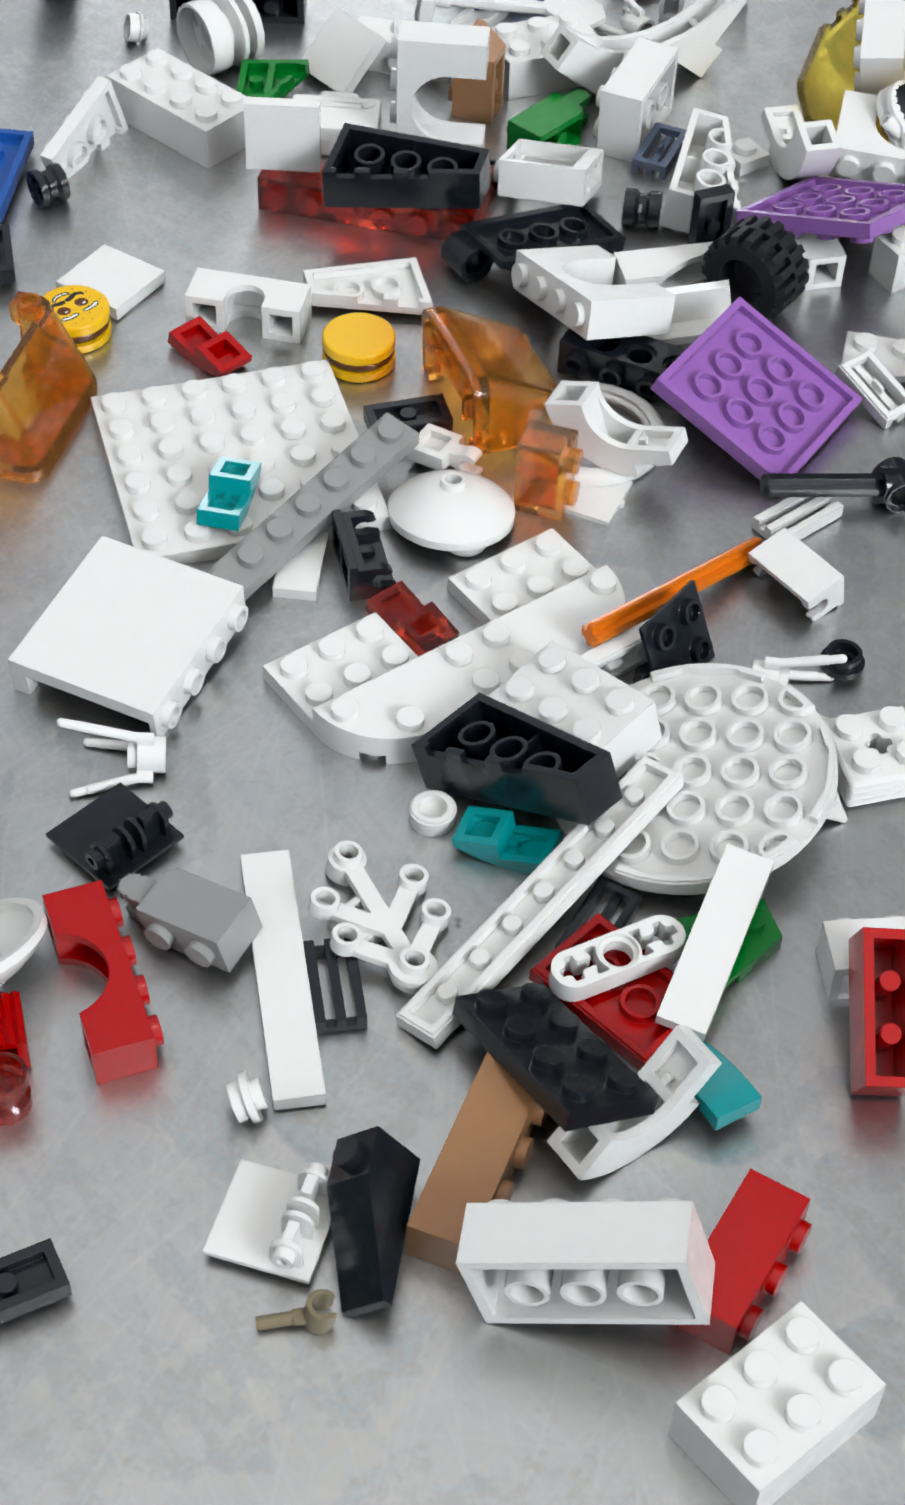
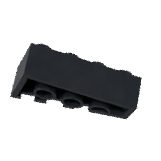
[321,123,490,209]
[411,692,623,825]

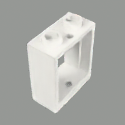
[493,139,604,207]

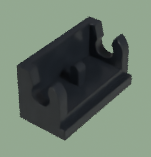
[332,510,397,601]

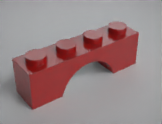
[42,880,164,1085]

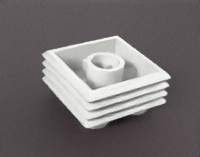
[824,706,905,807]

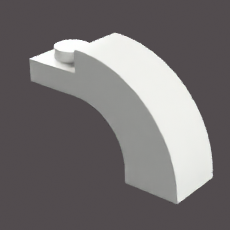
[544,380,688,477]
[547,1025,722,1180]

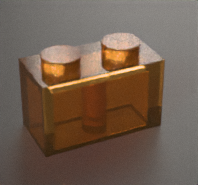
[513,419,583,521]

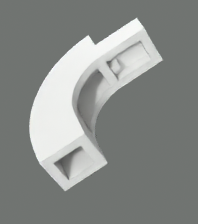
[761,104,842,180]

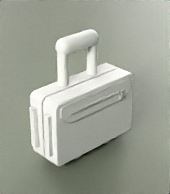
[292,91,382,155]

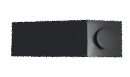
[327,1126,420,1317]

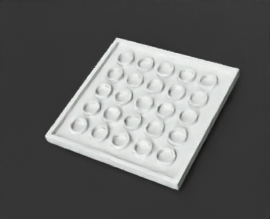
[90,359,391,565]

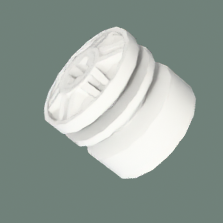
[176,0,265,76]

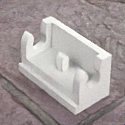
[748,527,844,621]

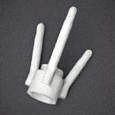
[594,0,655,36]
[752,654,847,720]
[56,718,166,798]

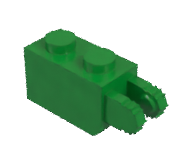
[506,89,591,151]

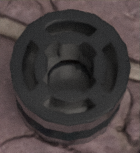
[621,187,663,229]

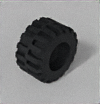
[702,215,809,321]

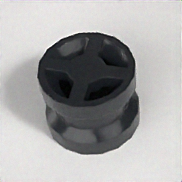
[26,162,70,208]

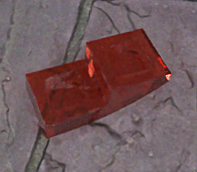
[365,580,460,656]

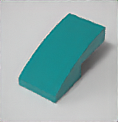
[196,456,261,531]
[452,806,563,875]
[695,1040,762,1131]

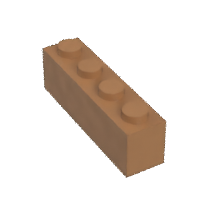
[406,1052,548,1274]

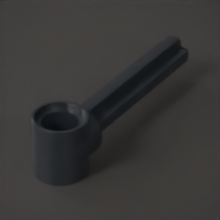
[760,457,905,513]

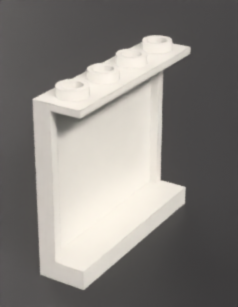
[8,536,249,736]

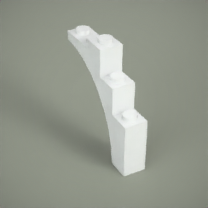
[540,0,748,95]

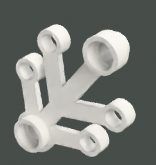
[308,840,451,993]

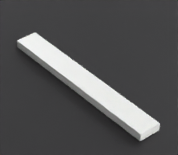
[395,755,684,1049]

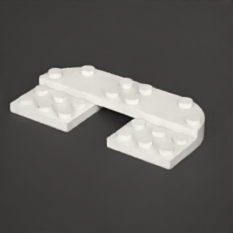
[263,528,626,764]

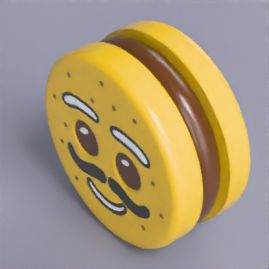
[36,285,112,355]
[322,312,396,383]

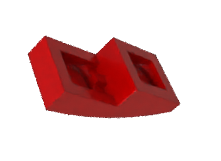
[168,316,252,377]

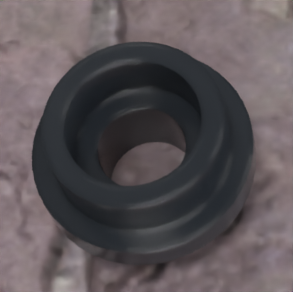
[820,639,865,680]

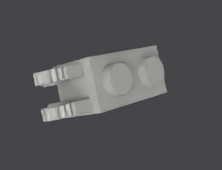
[117,868,263,973]

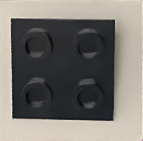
[633,580,715,683]
[46,782,184,891]

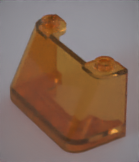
[0,291,98,483]
[422,306,562,455]

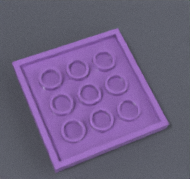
[736,176,905,244]
[650,296,863,480]

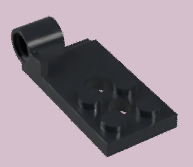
[441,203,626,283]

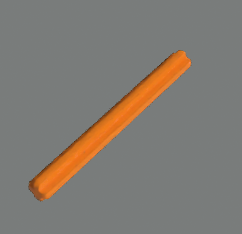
[581,537,763,647]

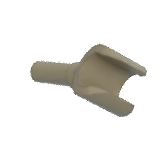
[255,1289,337,1335]

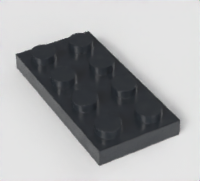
[452,983,659,1131]

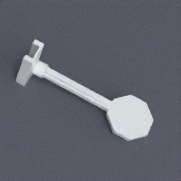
[414,0,606,29]

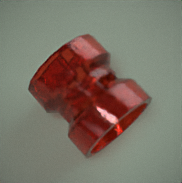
[0,1051,33,1126]

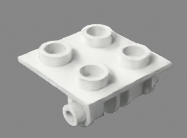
[203,1159,331,1284]

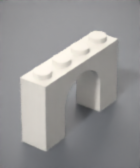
[390,20,490,148]
[828,90,905,184]
[511,245,675,340]

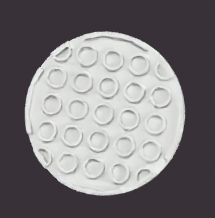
[556,663,838,895]

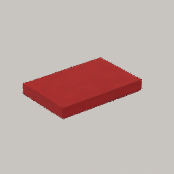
[529,913,674,1071]

